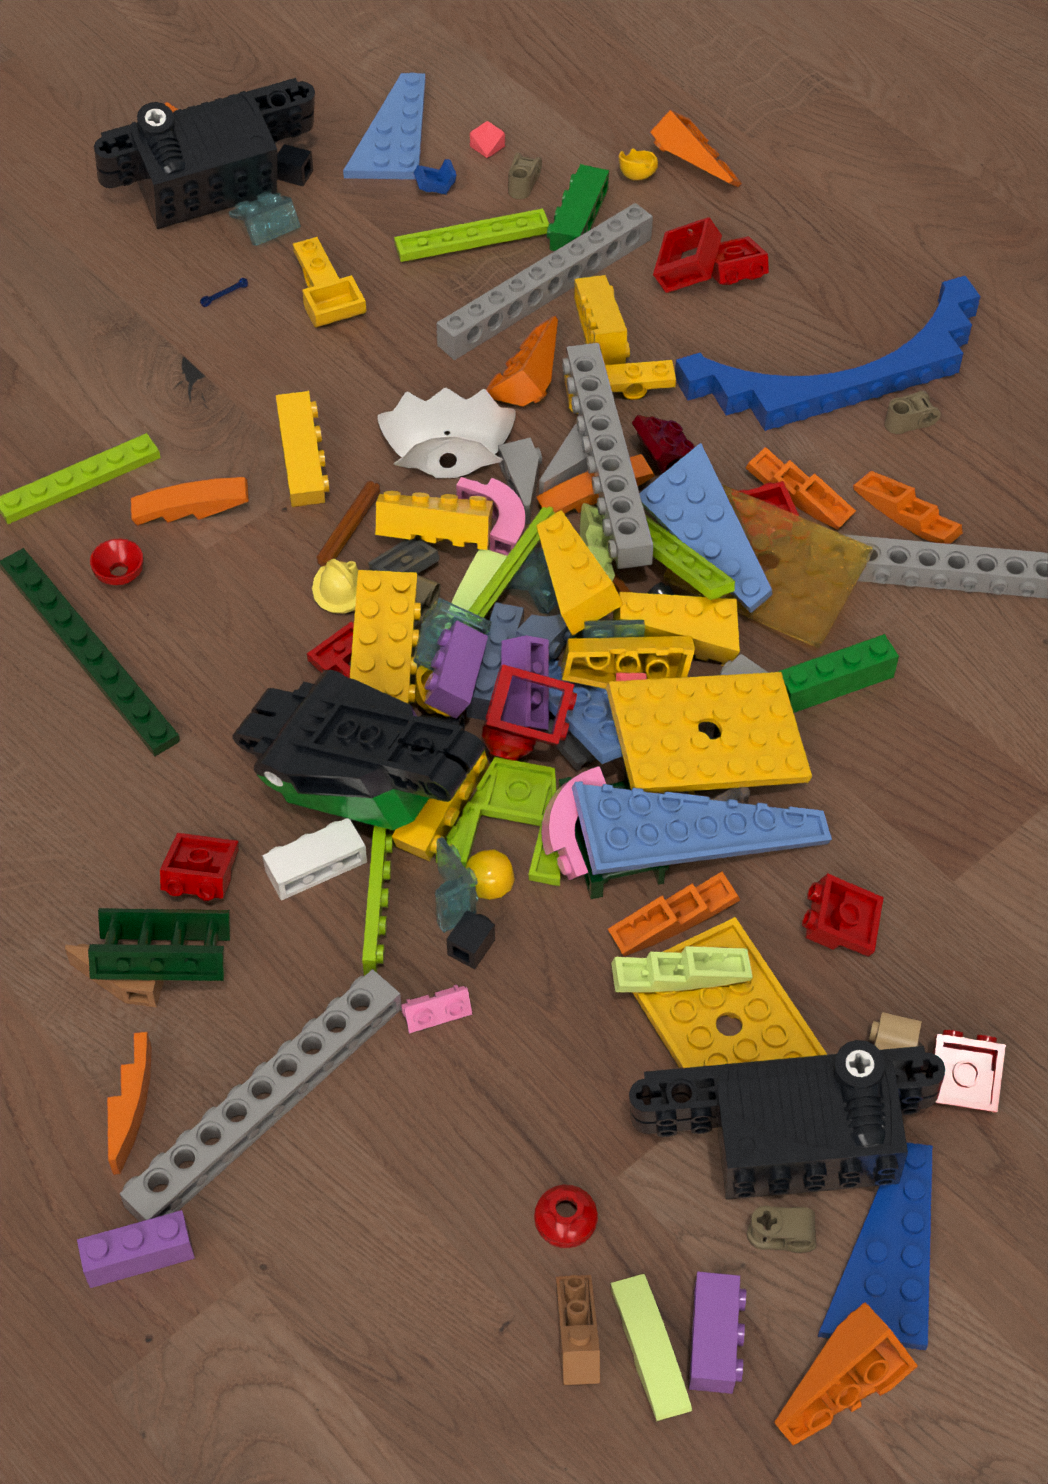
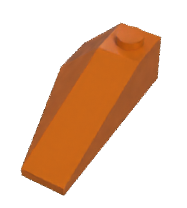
[650,110,742,187]
[486,316,558,407]
[774,1302,918,1445]

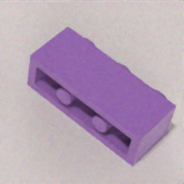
[424,620,488,719]
[501,635,549,731]
[77,1210,195,1288]
[689,1272,746,1394]

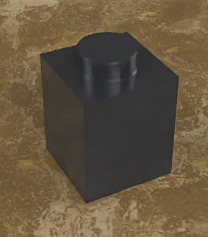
[277,144,313,186]
[446,910,495,969]

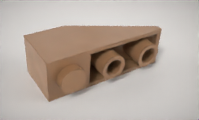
[65,944,164,1008]
[556,1275,600,1385]

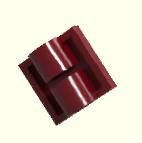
[632,415,695,473]

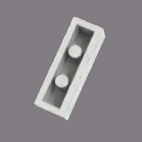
[262,818,367,901]

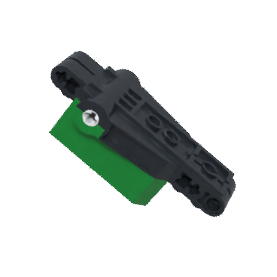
[232,670,485,830]

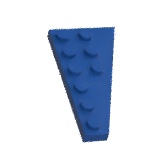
[818,1143,933,1350]

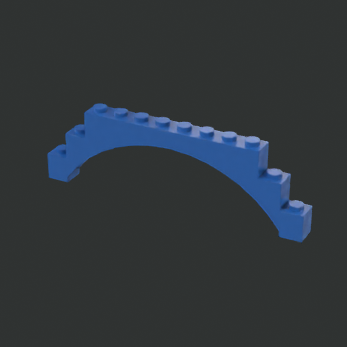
[675,276,980,431]

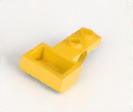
[293,237,366,328]
[564,355,676,414]

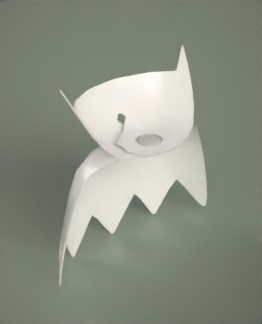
[378,388,516,479]

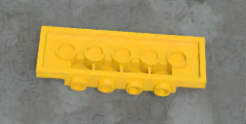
[350,570,421,704]

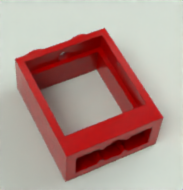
[653,217,722,293]
[483,664,577,746]

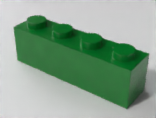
[546,164,609,251]
[778,634,899,713]

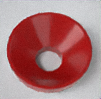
[90,538,143,585]
[481,726,537,761]
[534,1184,598,1248]

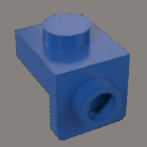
[414,159,456,195]

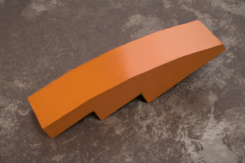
[745,447,856,530]
[536,454,655,514]
[853,471,963,544]
[131,477,249,526]
[608,871,740,956]
[107,1032,152,1175]

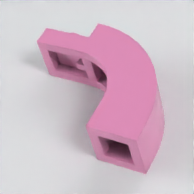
[456,477,525,556]
[542,766,606,880]

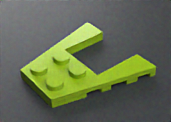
[436,757,560,886]

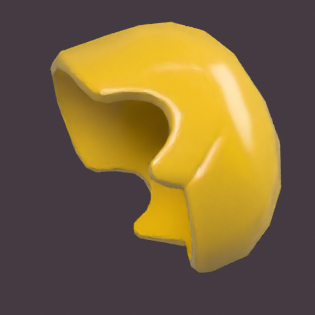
[618,148,658,181]
[465,849,515,900]

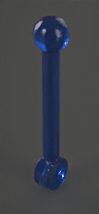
[200,278,248,307]

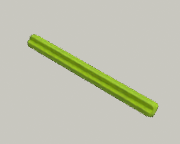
[466,506,555,625]

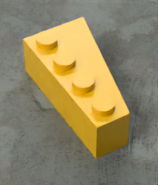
[574,275,630,365]
[276,391,330,507]
[375,491,493,550]
[536,510,624,636]
[613,592,740,666]
[561,636,695,689]
[392,751,489,862]

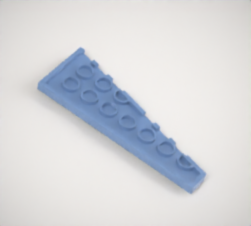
[572,781,832,875]

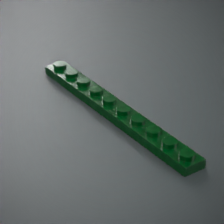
[0,548,180,757]

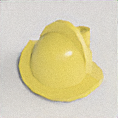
[312,559,358,614]

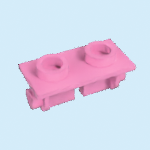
[401,985,472,1033]

